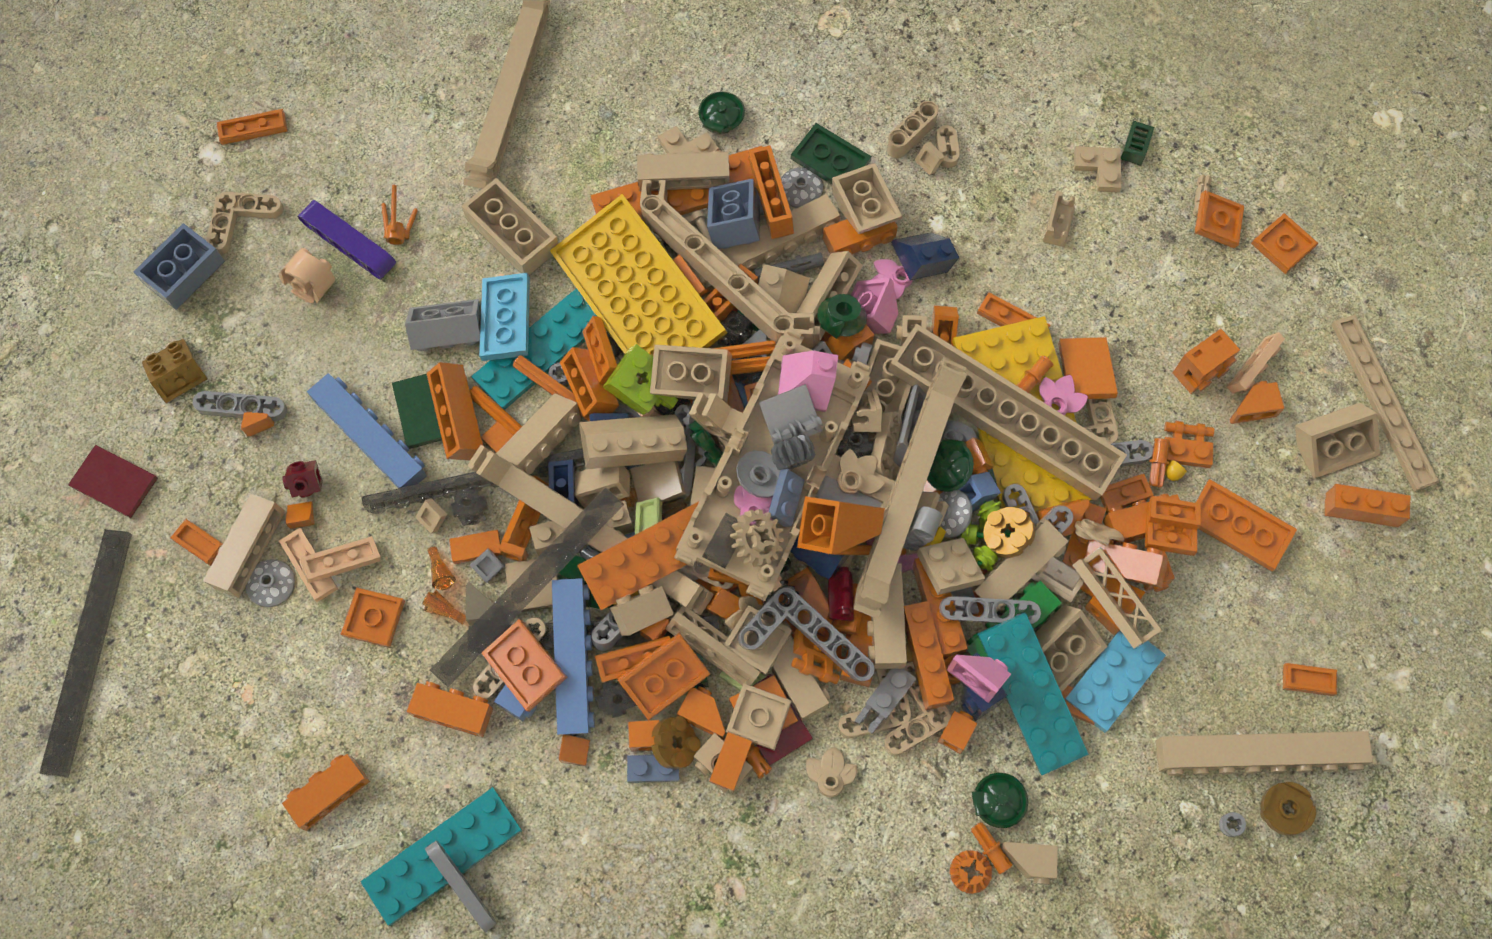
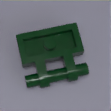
[688,421,723,467]

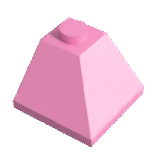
[851,278,898,334]
[778,351,838,412]
[947,655,1011,703]

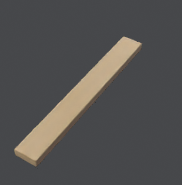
[1331,315,1439,492]

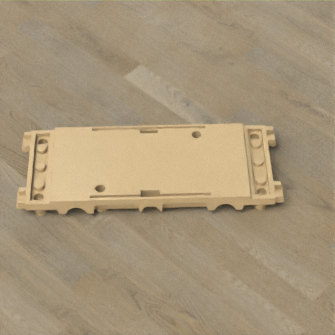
[674,329,872,601]

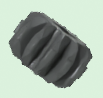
[771,435,816,470]

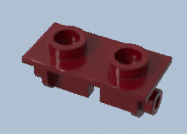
[828,567,854,622]

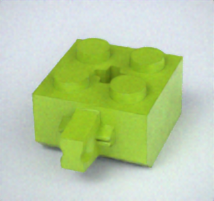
[603,344,678,415]

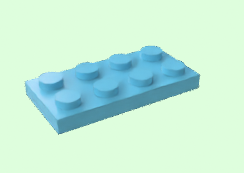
[479,273,530,361]
[1065,631,1166,733]

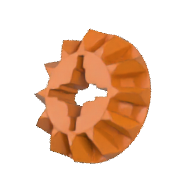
[950,850,992,894]

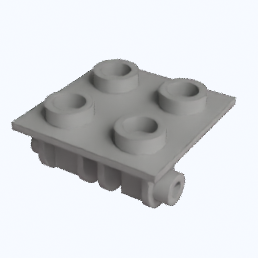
[759,384,823,445]

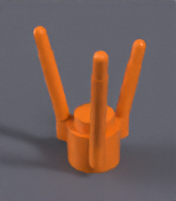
[381,184,418,245]

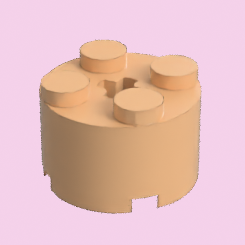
[279,248,335,303]

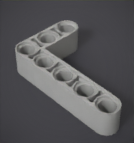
[815,475,943,551]
[738,588,875,681]

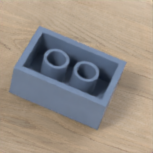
[707,178,760,249]
[133,223,225,310]

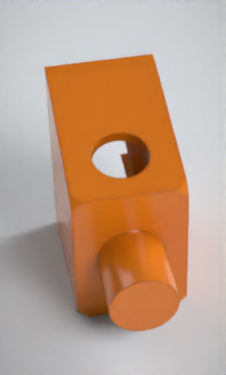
[1080,577,1145,636]

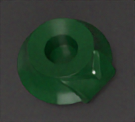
[698,91,745,135]
[817,294,867,339]
[927,438,974,492]
[971,773,1028,828]

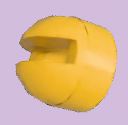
[1165,460,1187,481]

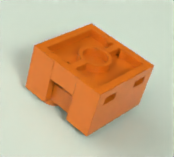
[1173,329,1240,394]

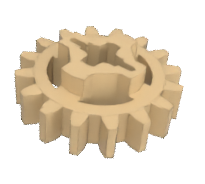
[730,509,784,567]

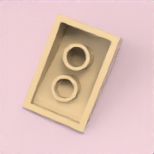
[832,163,902,234]
[650,345,732,403]

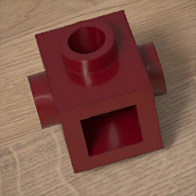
[282,460,323,498]

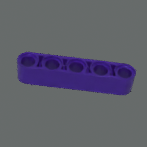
[297,200,396,280]

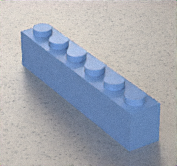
[307,373,427,495]
[552,579,595,735]

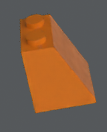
[797,496,885,555]

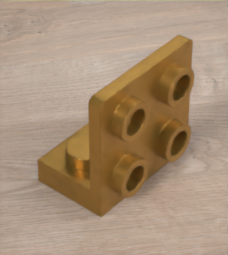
[142,339,208,403]

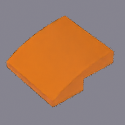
[1145,496,1201,556]

